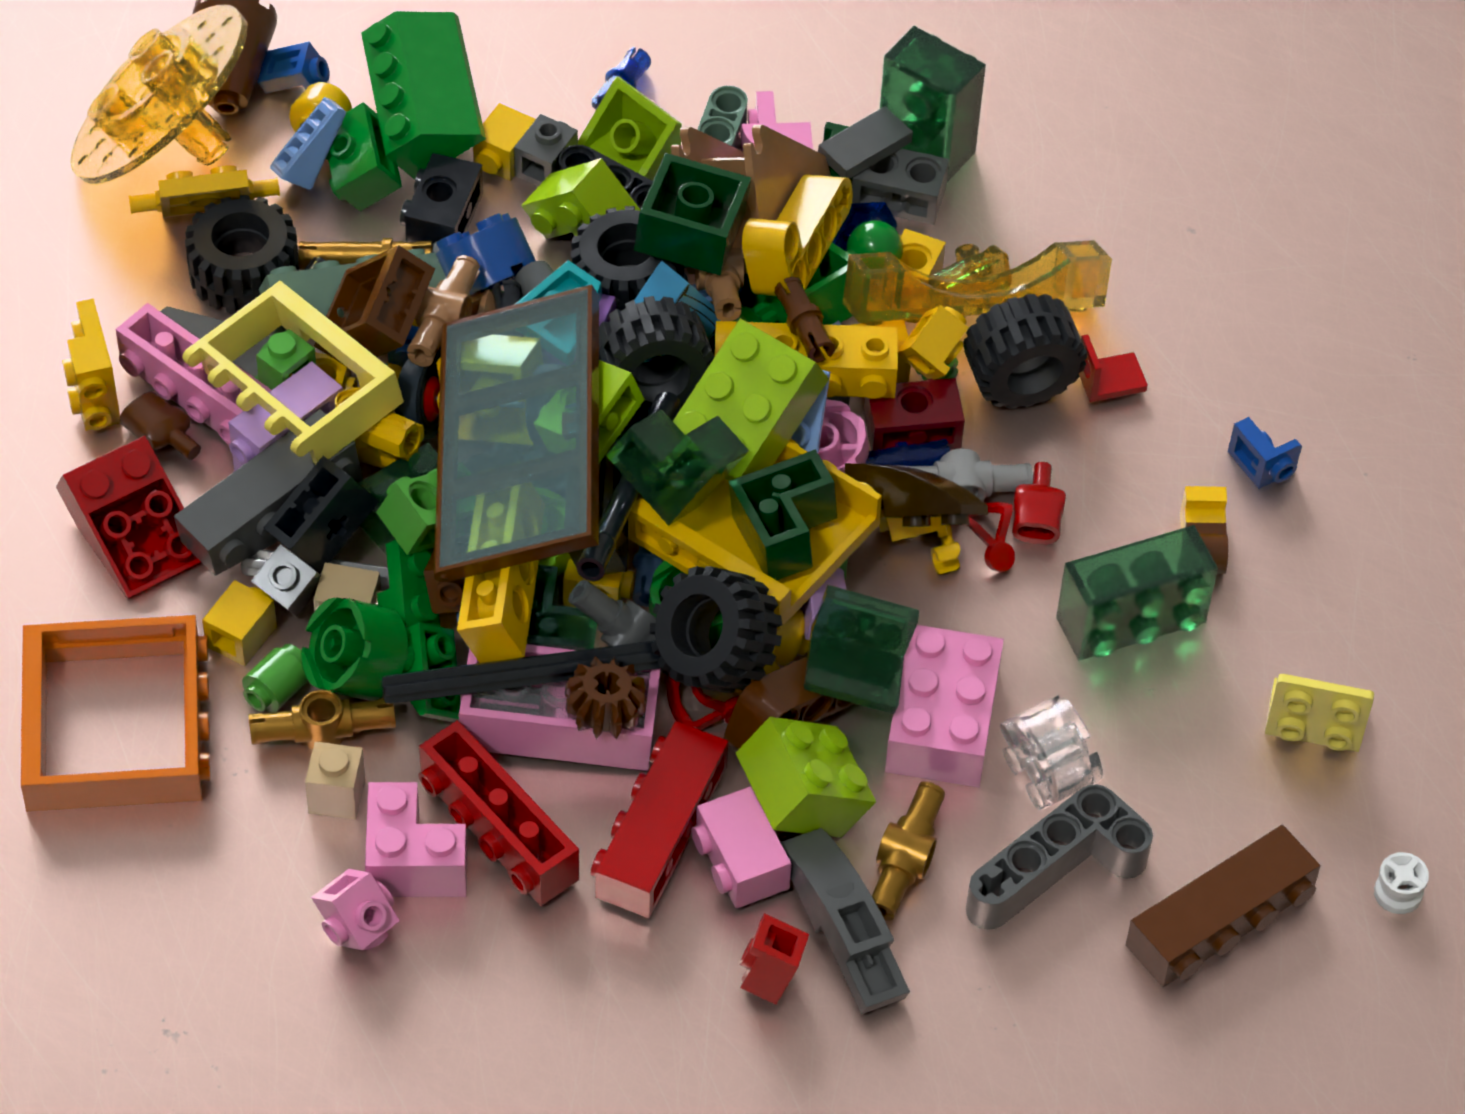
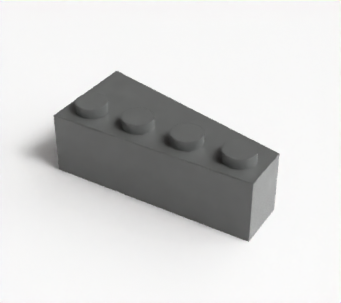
[174,409,365,576]

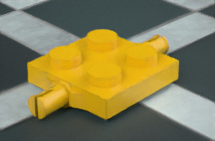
[128,165,280,217]

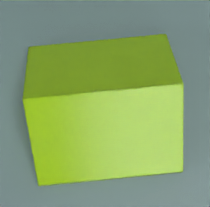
[578,76,682,181]

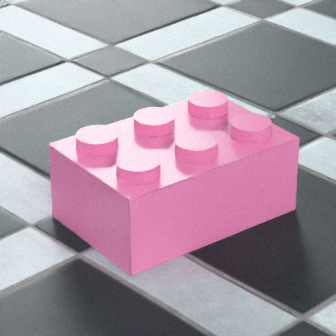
[885,624,1004,788]

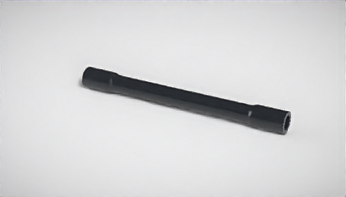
[576,392,681,581]

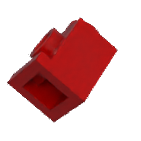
[739,913,809,1005]

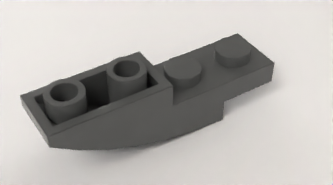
[780,828,910,1014]

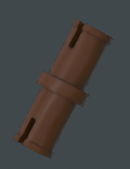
[774,277,836,363]

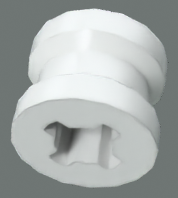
[1374,852,1429,914]

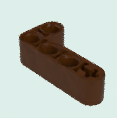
[723,631,901,752]

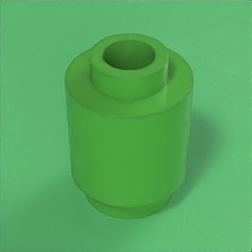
[242,644,308,713]

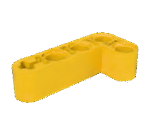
[742,174,853,296]

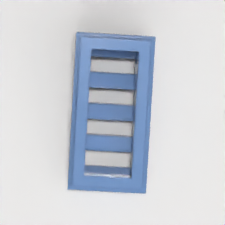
[270,97,346,190]

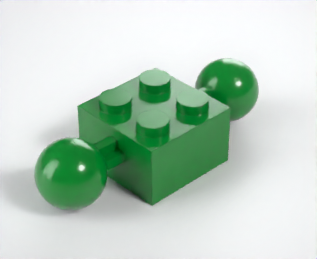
[709,220,903,352]

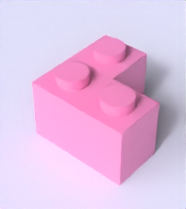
[365,782,467,897]

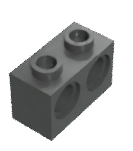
[851,149,949,225]

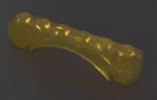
[843,240,1112,326]

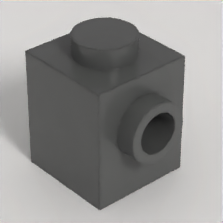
[514,114,578,186]

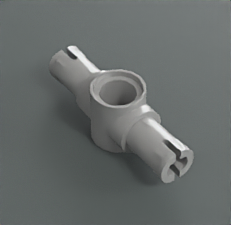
[896,448,1033,501]

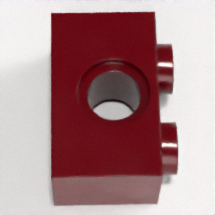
[864,378,965,456]

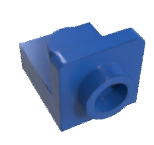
[257,41,330,94]
[1227,417,1302,489]

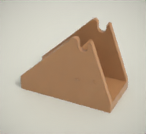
[671,125,831,274]

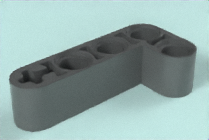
[966,784,1153,930]

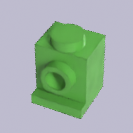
[254,329,316,390]

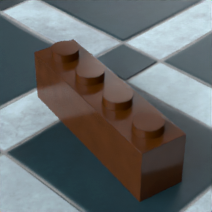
[1125,824,1321,987]

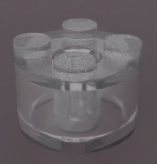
[1000,695,1103,810]

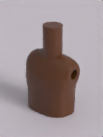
[120,391,201,460]

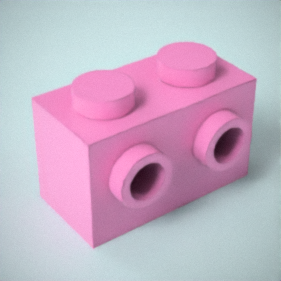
[691,786,791,909]

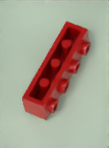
[418,720,579,906]
[590,721,729,918]

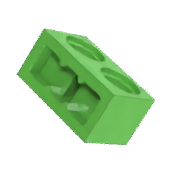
[376,464,478,555]

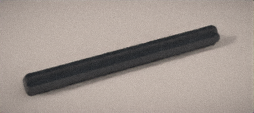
[381,640,661,704]

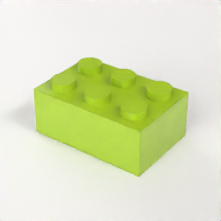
[663,318,829,481]

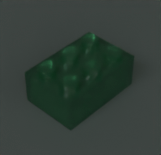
[880,26,986,182]
[1056,525,1218,661]

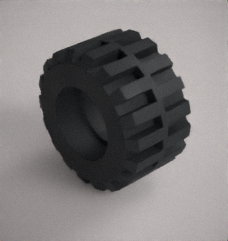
[185,195,300,314]
[570,206,685,311]
[963,294,1087,409]
[599,296,714,420]
[650,566,782,693]

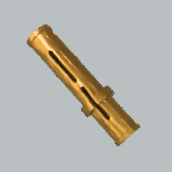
[298,238,433,270]

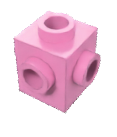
[311,869,400,950]

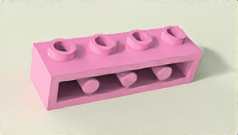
[115,303,271,445]

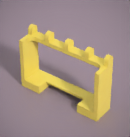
[182,281,404,464]

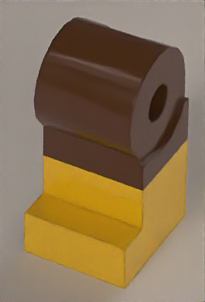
[1180,486,1229,574]

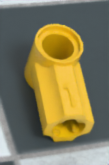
[334,387,424,461]

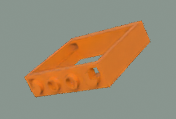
[20,615,211,812]

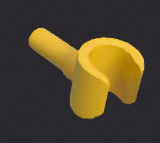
[931,525,961,575]

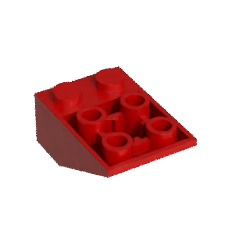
[56,435,202,599]

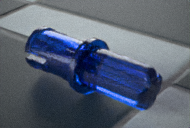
[591,47,651,109]

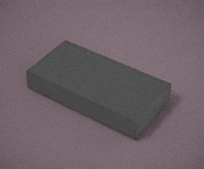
[818,106,913,179]

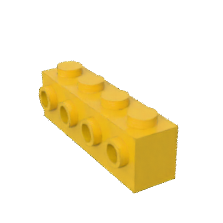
[715,321,898,399]

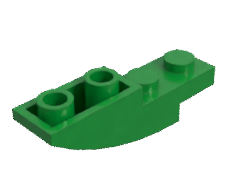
[377,539,461,722]

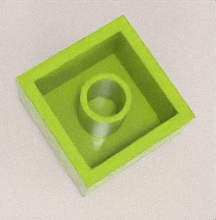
[735,717,876,838]

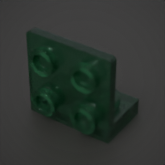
[803,585,919,714]

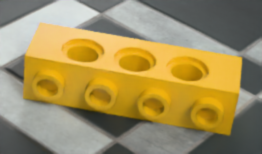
[457,484,547,663]

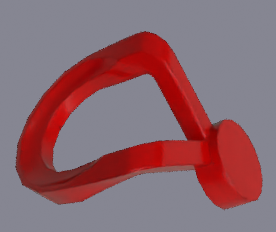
[966,502,1015,572]
[667,672,739,730]

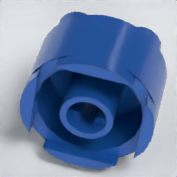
[435,213,536,295]

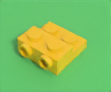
[62,298,120,431]

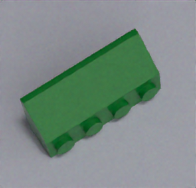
[361,11,486,180]

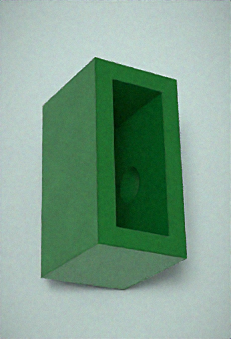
[326,102,402,212]

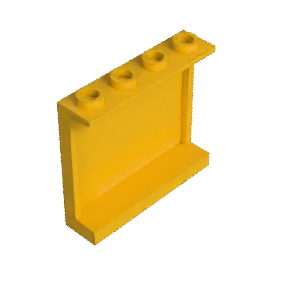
[628,439,882,631]

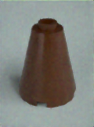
[192,0,278,115]

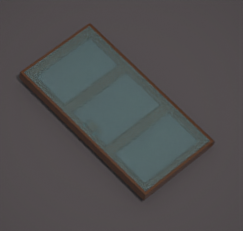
[434,284,599,582]

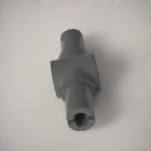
[568,580,669,676]

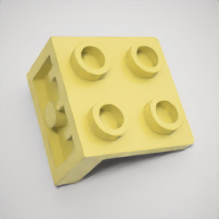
[1265,674,1374,752]

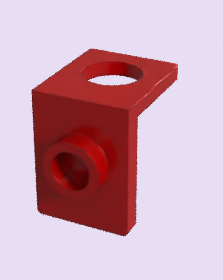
[1078,334,1148,402]

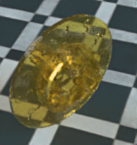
[70,5,247,184]

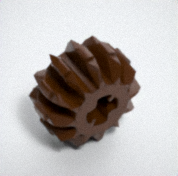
[565,656,647,739]

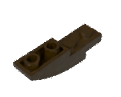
[845,463,988,527]

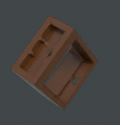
[314,245,435,365]

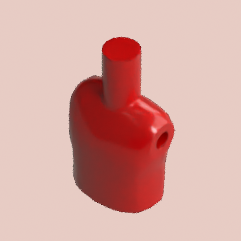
[1012,462,1066,545]

